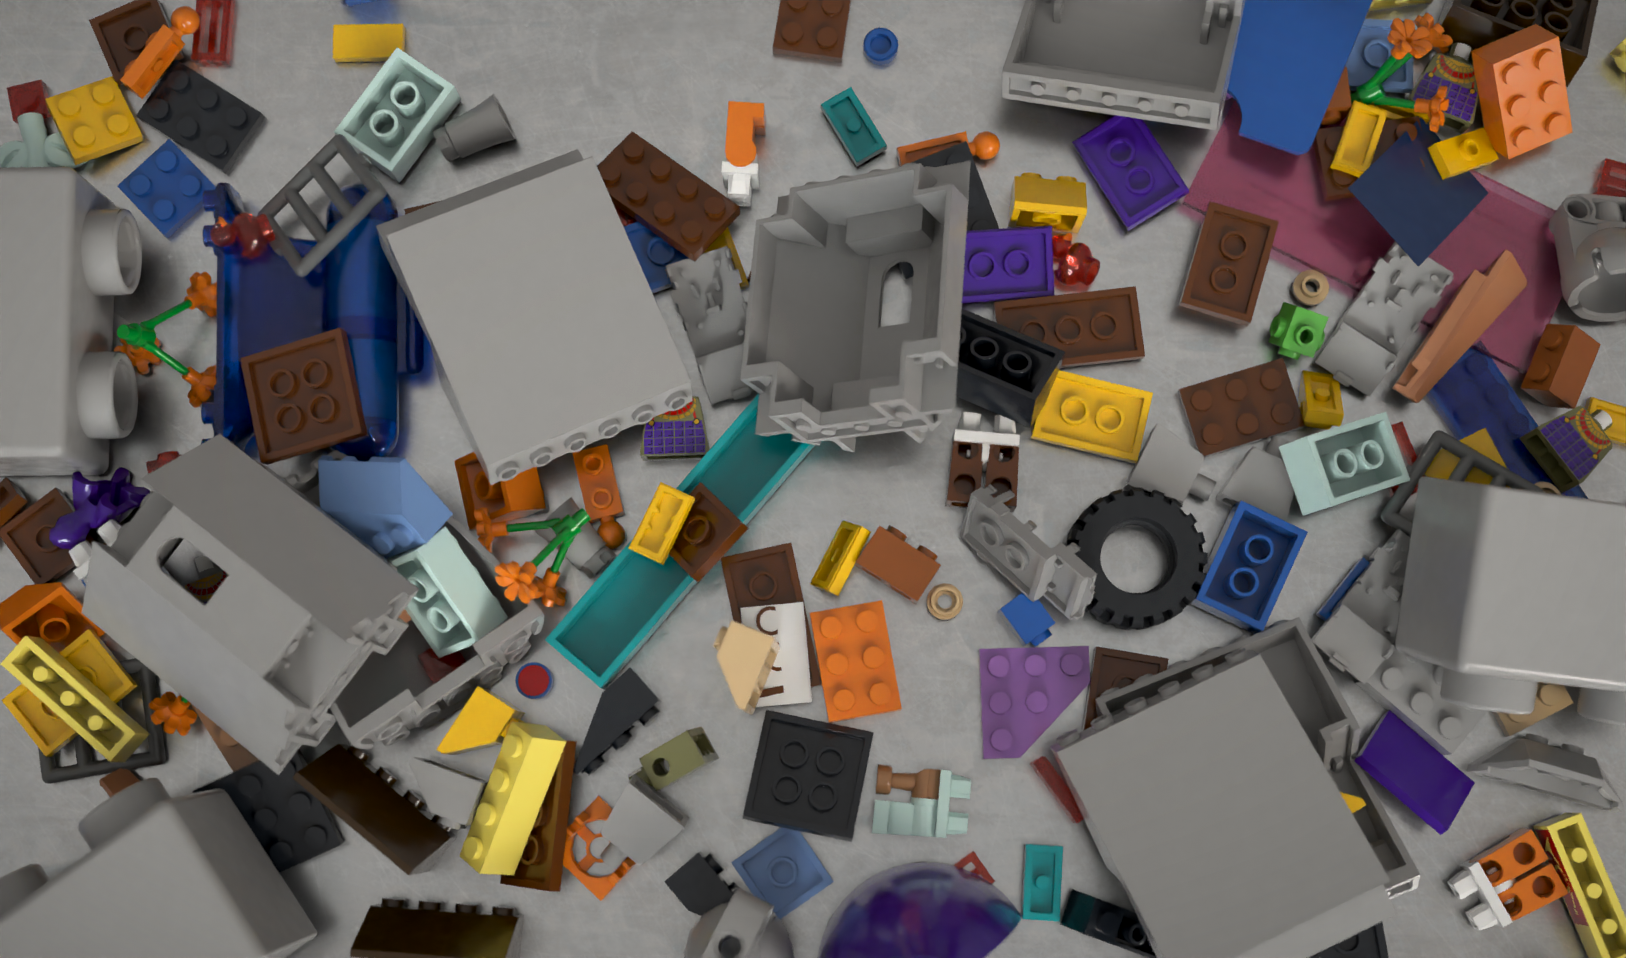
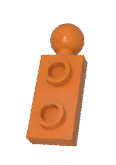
[120,6,200,100]
[896,131,1000,166]
[572,444,625,549]

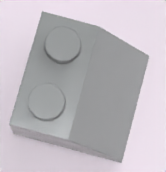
[409,757,488,830]

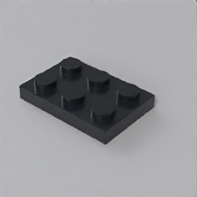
[136,59,265,174]

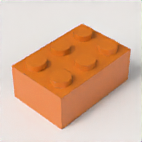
[1471,24,1573,159]
[810,600,902,723]

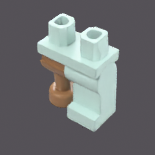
[872,764,971,838]

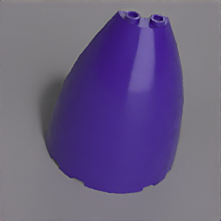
[817,862,1021,958]

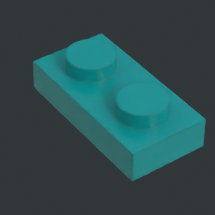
[821,87,887,166]
[1021,844,1063,922]

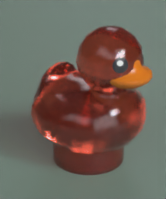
[210,212,276,258]
[1052,233,1100,286]

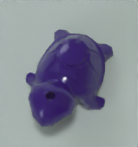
[49,467,150,549]

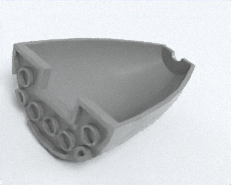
[284,450,544,749]

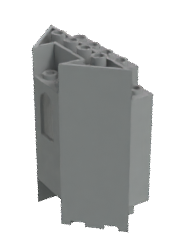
[740,161,971,452]
[82,434,419,775]

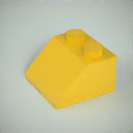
[1008,173,1087,233]
[436,686,525,755]

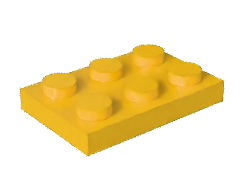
[1031,370,1153,464]
[1,629,138,757]

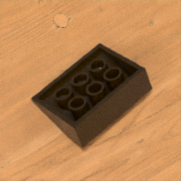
[1439,0,1598,87]
[292,744,457,876]
[350,898,524,958]

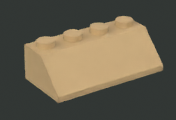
[714,620,780,715]

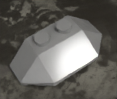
[1467,733,1624,812]

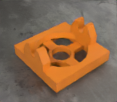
[563,796,636,901]

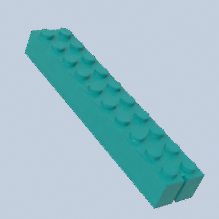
[545,393,815,690]

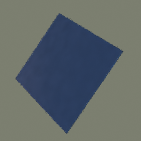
[1348,117,1489,267]

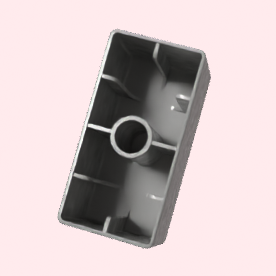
[0,167,142,476]
[1395,476,1626,726]
[0,778,317,958]

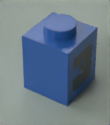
[997,593,1055,647]

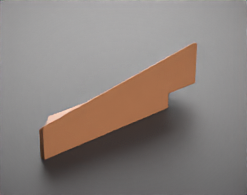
[1393,249,1527,403]

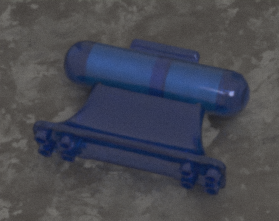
[201,182,424,462]

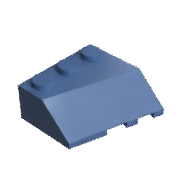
[318,455,453,558]

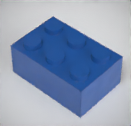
[1190,500,1308,634]

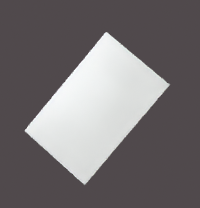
[740,602,812,707]

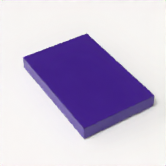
[1072,115,1189,231]
[962,226,1055,303]
[1354,710,1475,835]

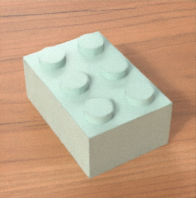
[334,47,461,183]
[1279,412,1410,516]
[387,526,508,658]

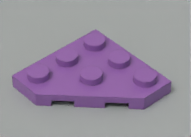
[979,646,1090,759]

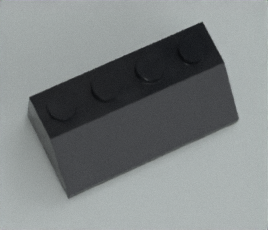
[956,308,1065,428]

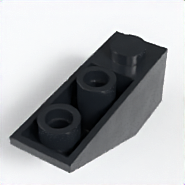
[573,668,662,775]
[664,851,740,916]
[1060,889,1157,958]

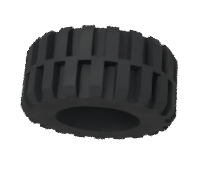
[1064,487,1208,630]

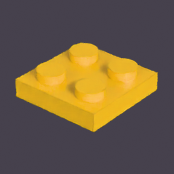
[45,76,143,165]

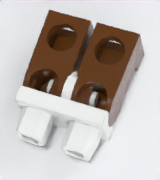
[945,412,1020,512]

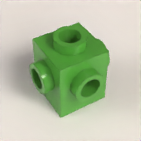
[1268,302,1329,360]

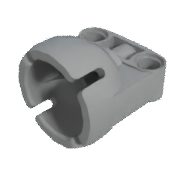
[1549,194,1626,322]
[684,888,794,958]

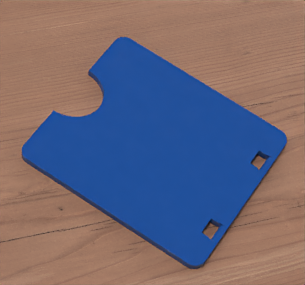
[1227,0,1373,155]

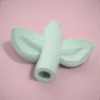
[0,112,90,168]

